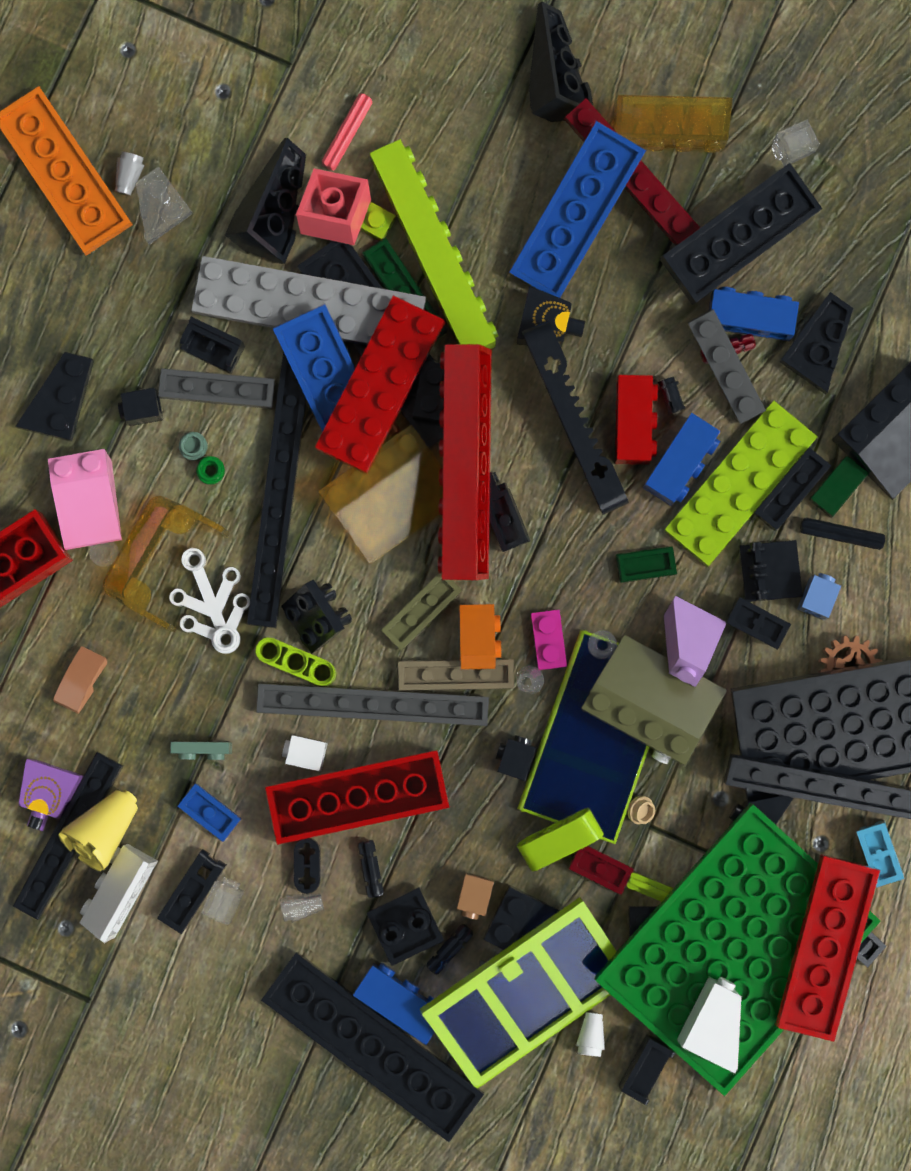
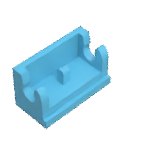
[856,820,904,888]

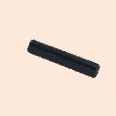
[800,518,886,550]

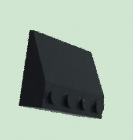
[832,362,911,500]

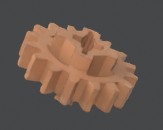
[818,636,882,673]

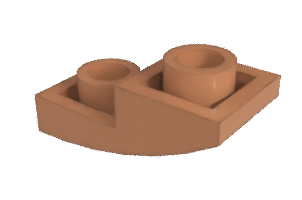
[53,646,107,714]

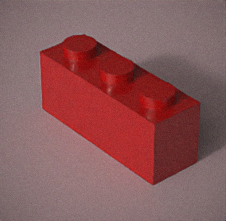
[615,375,658,465]

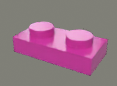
[531,610,567,671]

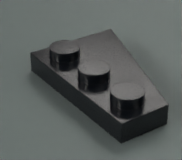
[780,292,854,395]
[15,352,94,442]

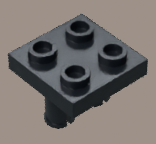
[281,579,352,654]
[367,887,444,966]

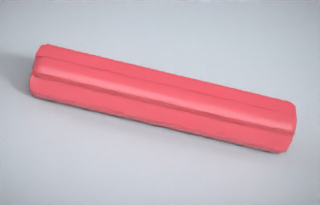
[322,93,372,171]

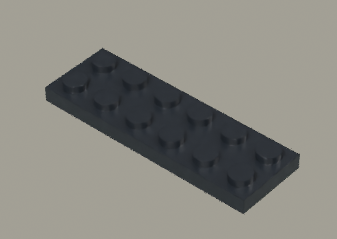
[659,163,822,305]

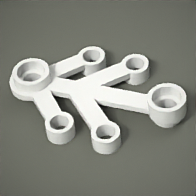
[169,548,250,654]

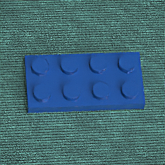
[273,304,356,432]

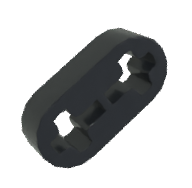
[294,838,321,894]

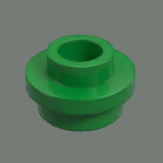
[196,456,225,485]

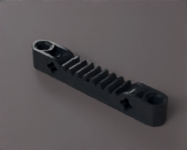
[522,320,629,515]

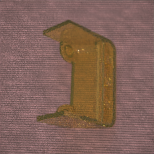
[103,496,230,632]

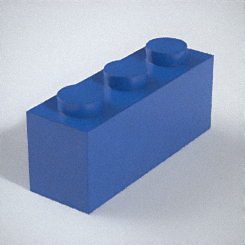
[709,287,799,341]
[643,413,721,506]
[353,962,446,1045]

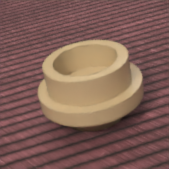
[627,795,655,824]

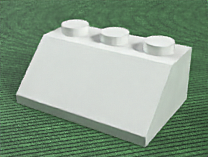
[80,844,158,943]

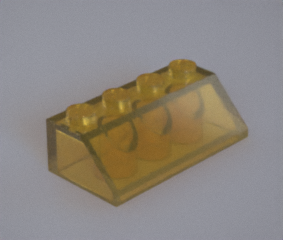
[613,95,732,153]

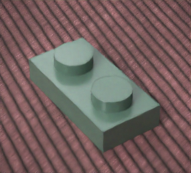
[171,742,232,760]

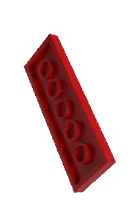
[315,295,445,474]
[775,854,880,1042]

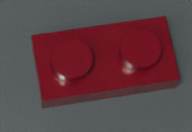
[568,846,634,895]

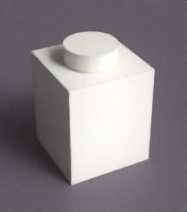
[282,735,328,771]

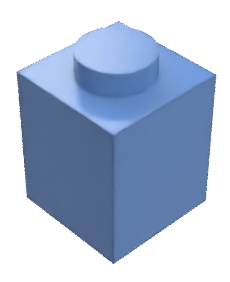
[797,573,841,620]

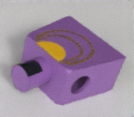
[19,759,84,831]

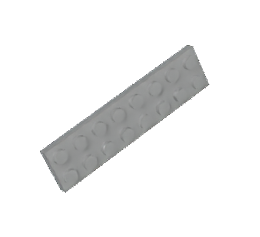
[191,256,426,345]

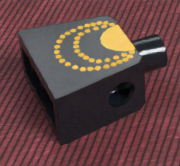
[517,286,585,347]

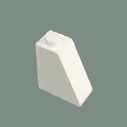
[677,977,741,1073]

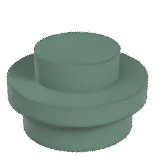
[179,432,208,461]

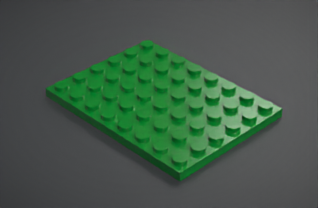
[594,803,881,1096]

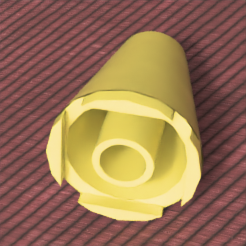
[58,790,138,871]

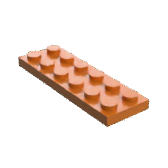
[0,86,133,256]

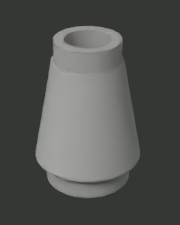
[115,151,145,196]

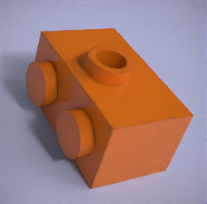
[460,604,501,669]

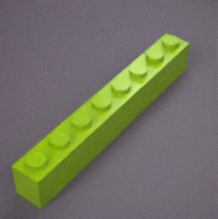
[370,139,499,349]

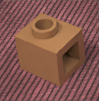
[457,873,494,920]

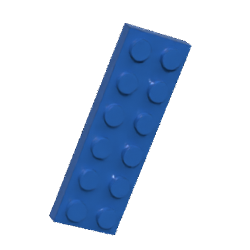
[509,121,646,298]

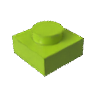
[360,202,396,241]

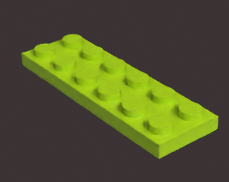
[664,401,818,567]

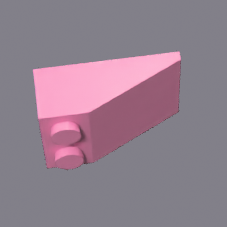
[48,449,122,550]

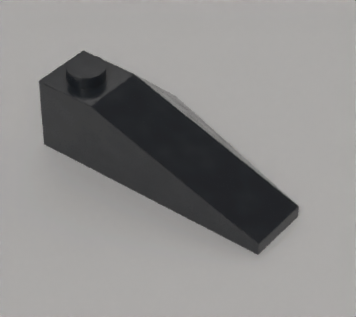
[529,1,593,122]
[225,138,306,264]

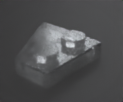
[136,166,193,245]

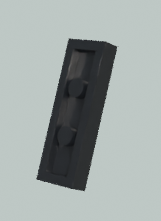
[753,447,831,532]

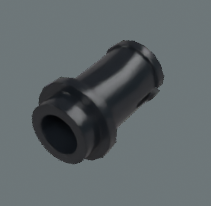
[658,377,686,415]

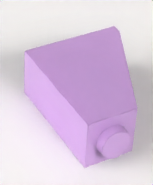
[664,596,726,687]

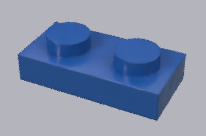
[177,783,242,842]

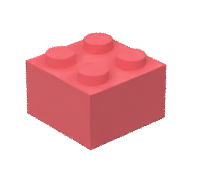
[296,168,371,245]

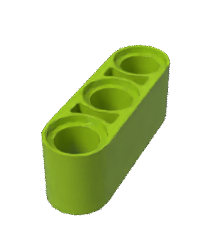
[255,637,337,687]
[517,808,604,872]

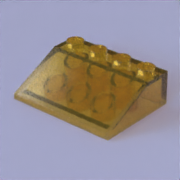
[318,424,443,564]

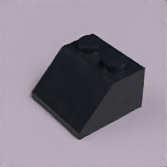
[483,885,560,964]

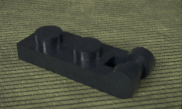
[157,849,227,934]

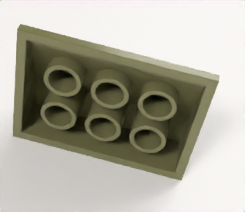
[582,635,727,767]

